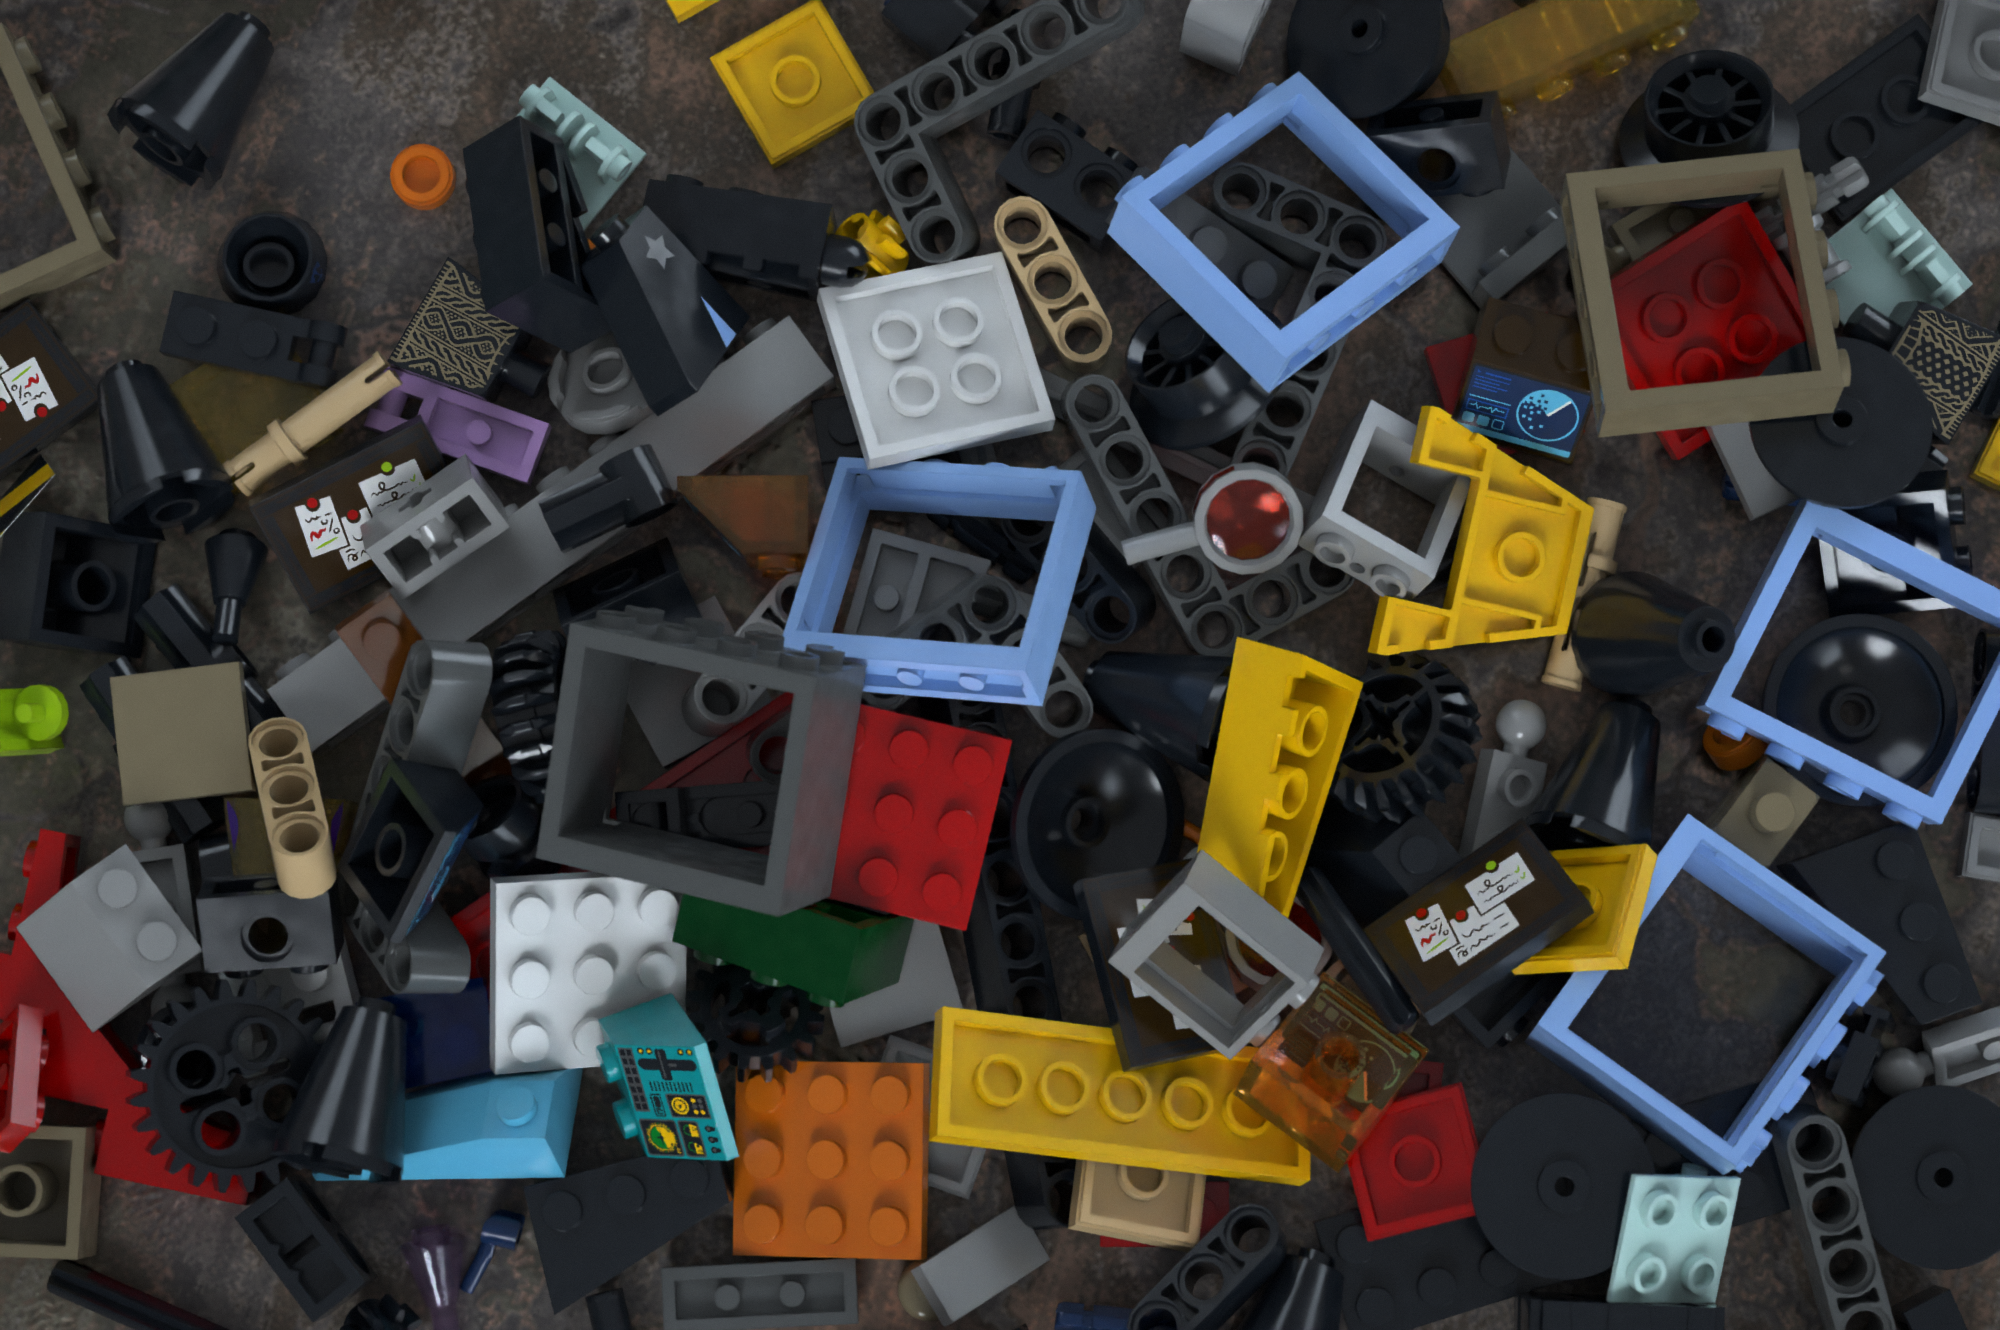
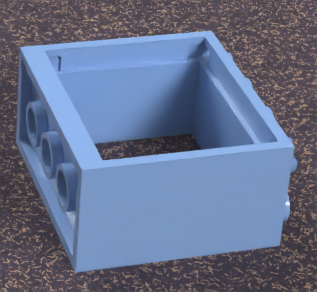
[1524,814,1887,1176]

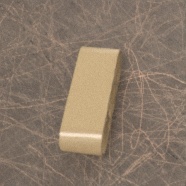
[994,196,1112,374]
[248,717,337,899]

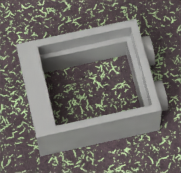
[1297,399,1471,601]
[1108,849,1325,1060]

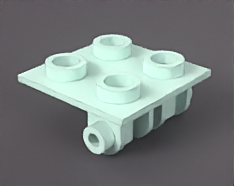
[516,76,647,231]
[1825,188,1973,326]
[1606,1163,1741,1303]

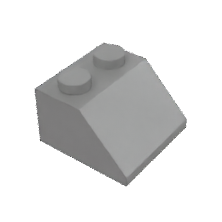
[16,844,202,1033]

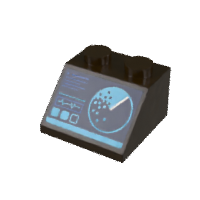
[1451,297,1593,466]

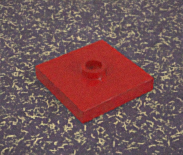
[1335,1082,1479,1242]

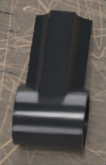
[538,444,678,553]

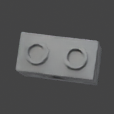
[360,454,510,600]

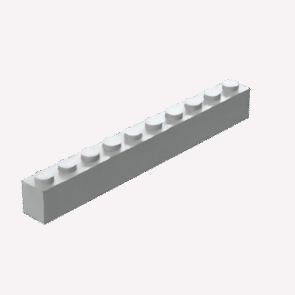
[267,315,837,757]

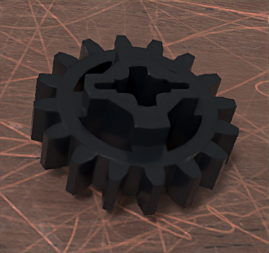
[685,963,825,1083]

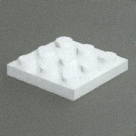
[817,251,1056,470]
[490,872,687,1074]

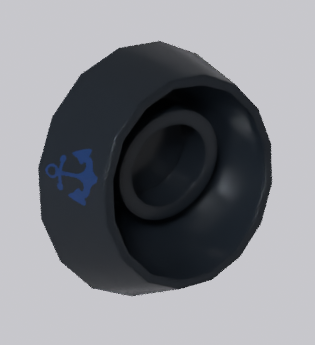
[217,211,328,315]

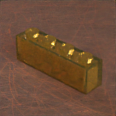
[1438,0,1700,121]

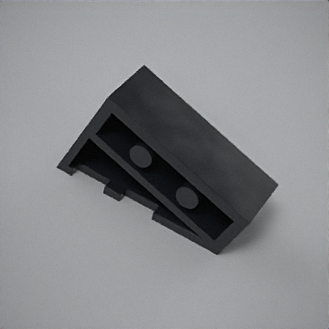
[463,115,611,353]
[642,174,838,302]

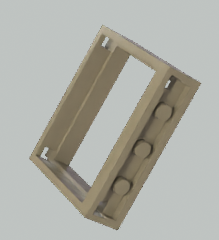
[0,22,117,314]
[1559,149,1851,438]

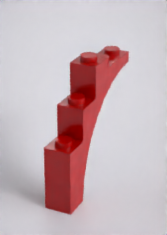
[0,828,264,1206]

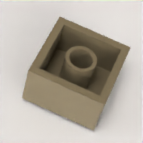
[0,1123,101,1260]

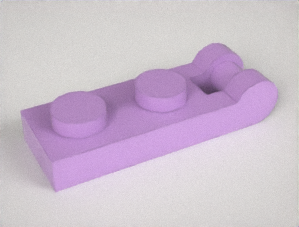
[363,367,552,486]

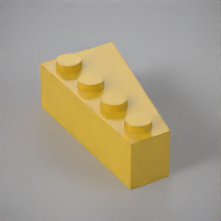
[1197,637,1363,918]

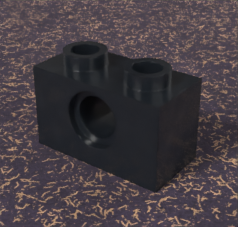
[1365,90,1511,198]
[196,872,344,979]

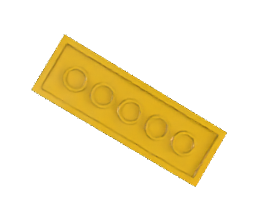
[929,1006,1311,1186]

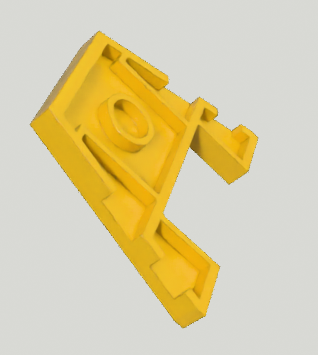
[1368,406,1594,655]

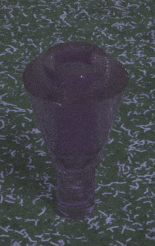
[400,1224,465,1330]

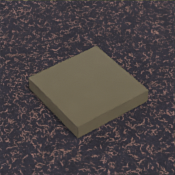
[110,661,256,807]

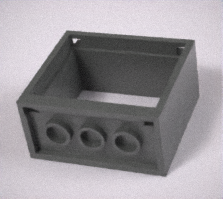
[536,605,867,917]

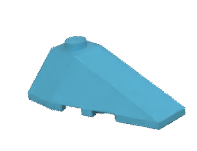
[312,1068,583,1181]

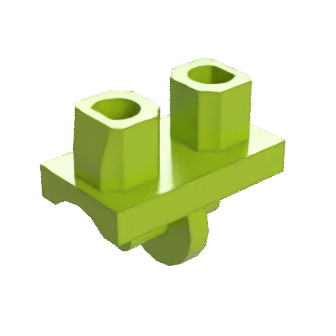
[0,684,69,757]

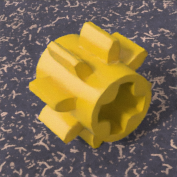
[835,209,909,279]

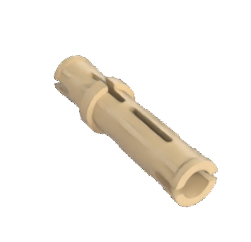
[223,351,403,496]
[1541,497,1628,692]

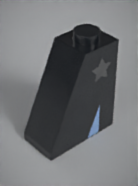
[580,205,750,416]

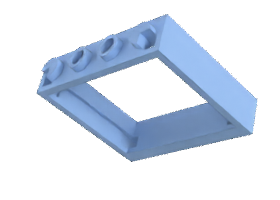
[1107,71,1460,393]
[782,457,1097,706]
[1695,499,2000,830]

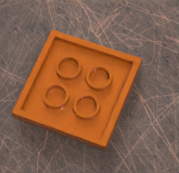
[733,1061,930,1260]

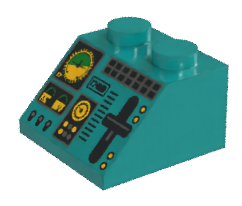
[595,993,739,1161]

